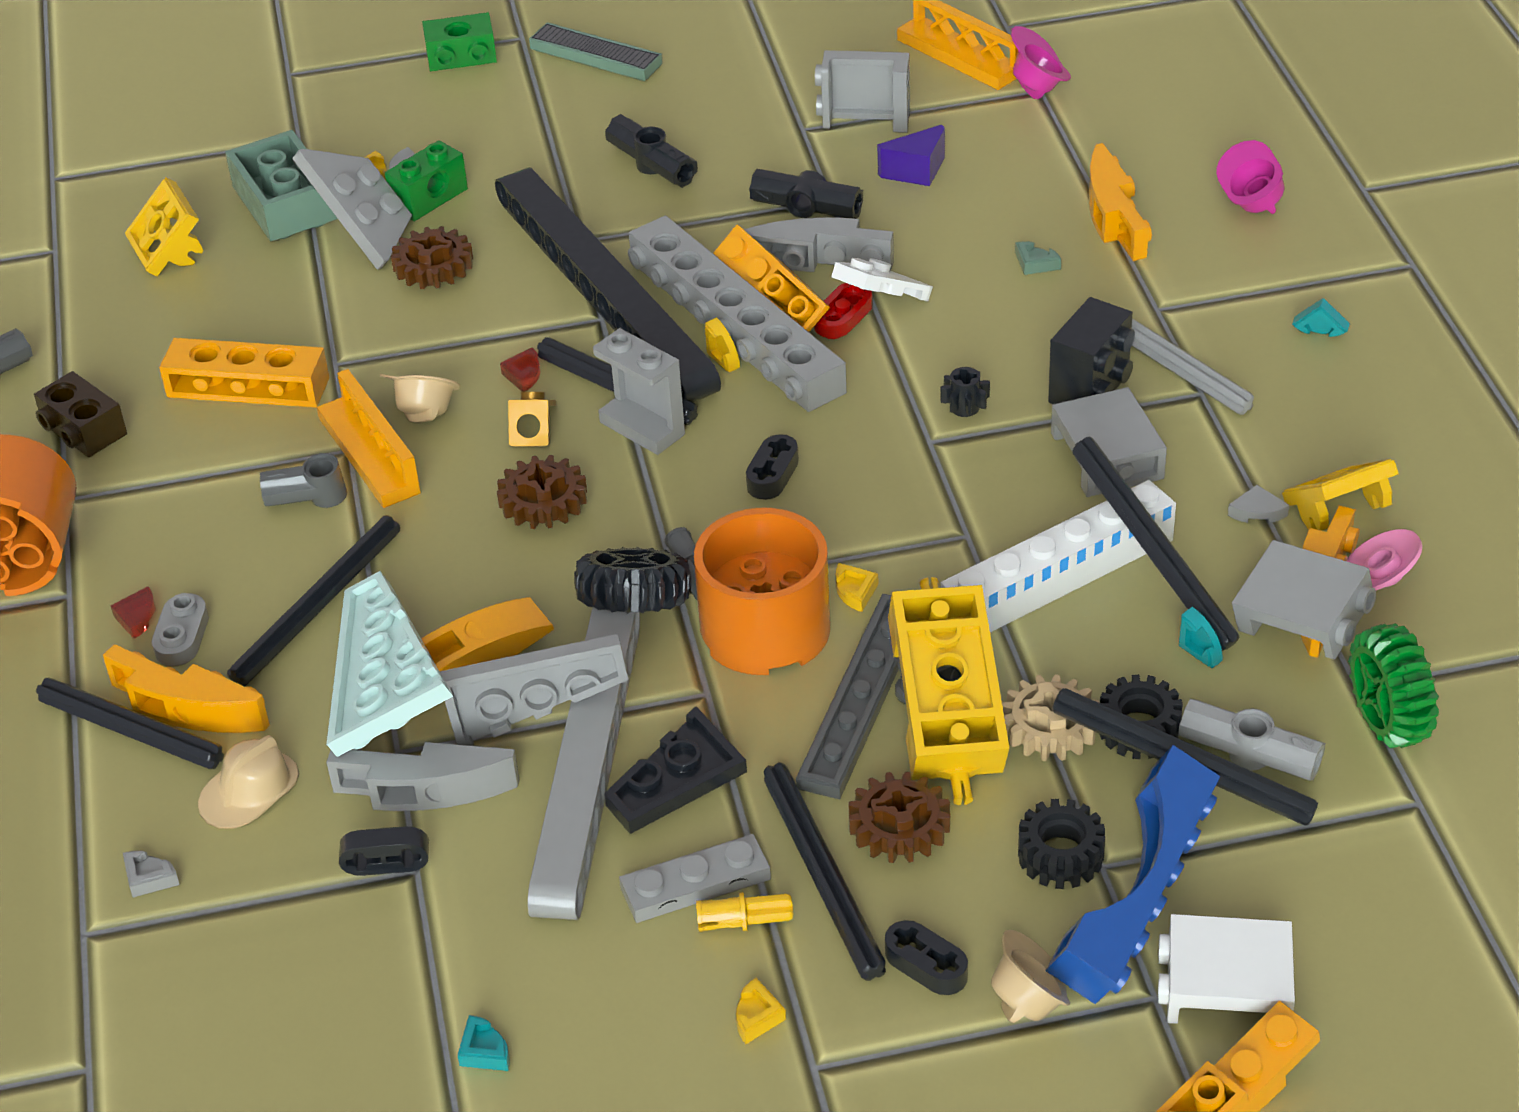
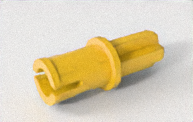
[696,892,794,932]

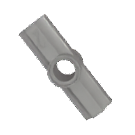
[1178,699,1326,781]

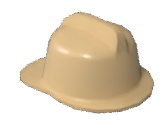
[380,374,460,423]
[198,735,299,829]
[991,930,1070,1023]

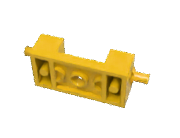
[888,577,1010,805]

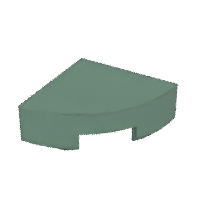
[1015,241,1061,275]

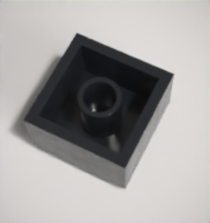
[1048,297,1135,404]

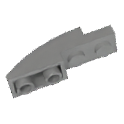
[744,218,894,272]
[326,742,520,811]

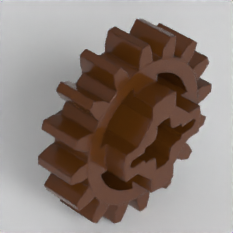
[391,226,473,289]
[497,455,587,529]
[849,772,950,863]

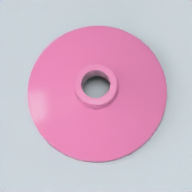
[1347,529,1422,590]

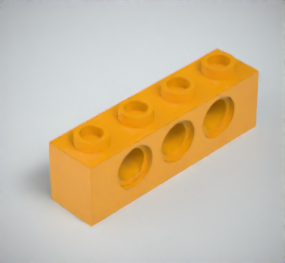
[159,338,330,408]

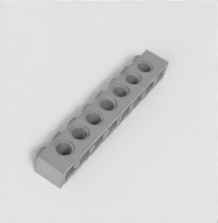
[628,215,847,412]

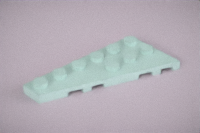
[326,571,453,757]

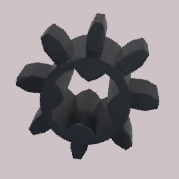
[940,367,990,417]

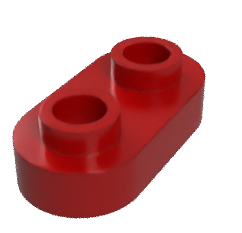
[814,283,873,340]

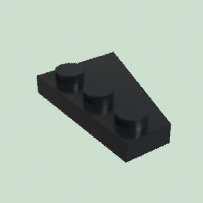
[604,706,747,834]

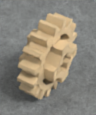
[1002,674,1099,761]

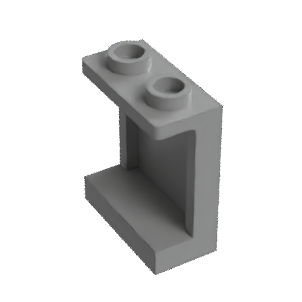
[815,50,910,133]
[593,328,685,455]
[1051,387,1167,497]
[1232,540,1376,660]

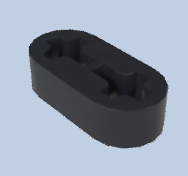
[746,434,799,500]
[339,826,429,876]
[885,920,968,995]

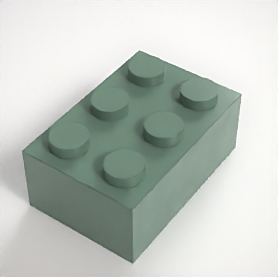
[225,130,338,242]

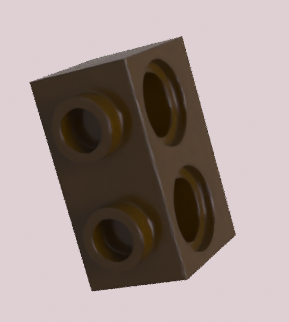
[34,371,127,458]

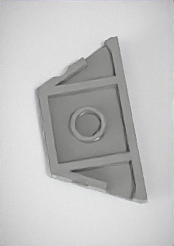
[292,149,412,270]

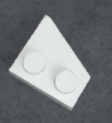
[831,258,933,301]

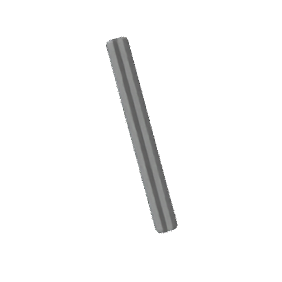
[1132,318,1254,415]

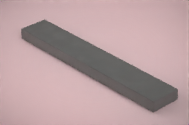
[796,593,899,800]

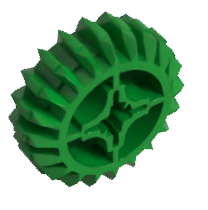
[1348,623,1439,748]

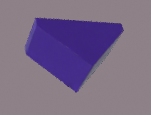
[877,124,945,186]

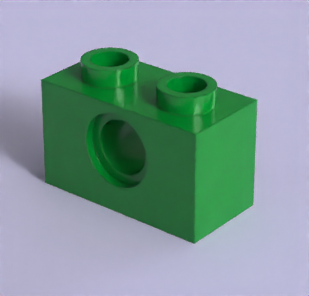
[422,12,497,72]
[384,140,468,222]

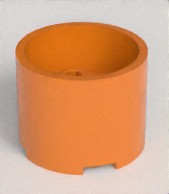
[0,434,77,596]
[694,508,830,675]

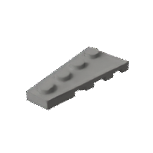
[439,634,628,746]

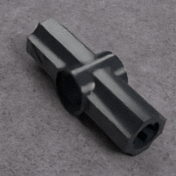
[605,114,698,188]
[749,169,863,219]

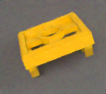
[125,177,204,277]
[1282,459,1399,531]

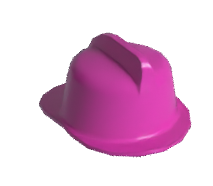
[1011,26,1071,99]
[1216,140,1285,214]

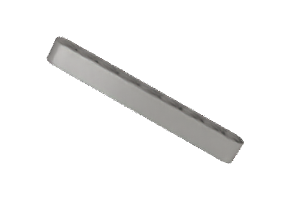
[528,607,640,920]

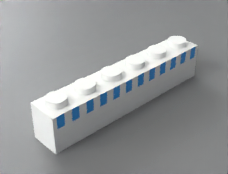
[941,480,1176,633]

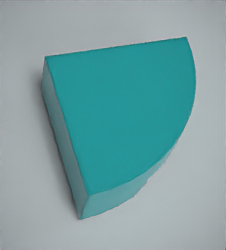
[1292,298,1350,337]
[1179,607,1223,668]
[457,1015,510,1071]

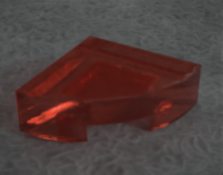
[500,347,540,392]
[110,586,156,639]

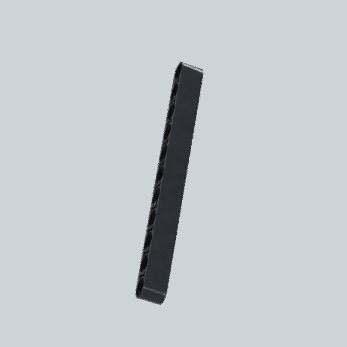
[495,167,721,402]

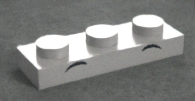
[619,834,771,923]

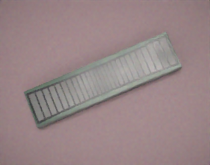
[529,22,663,81]

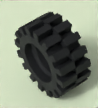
[1099,674,1183,759]
[1018,798,1105,889]

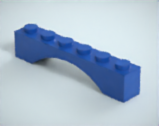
[1045,745,1220,1004]

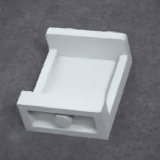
[1158,914,1295,1024]

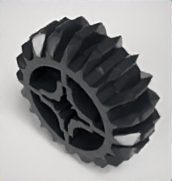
[574,547,691,614]

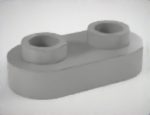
[152,593,209,666]

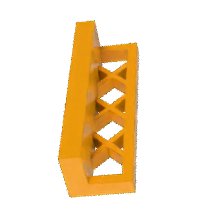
[897,0,1018,90]
[317,369,421,508]

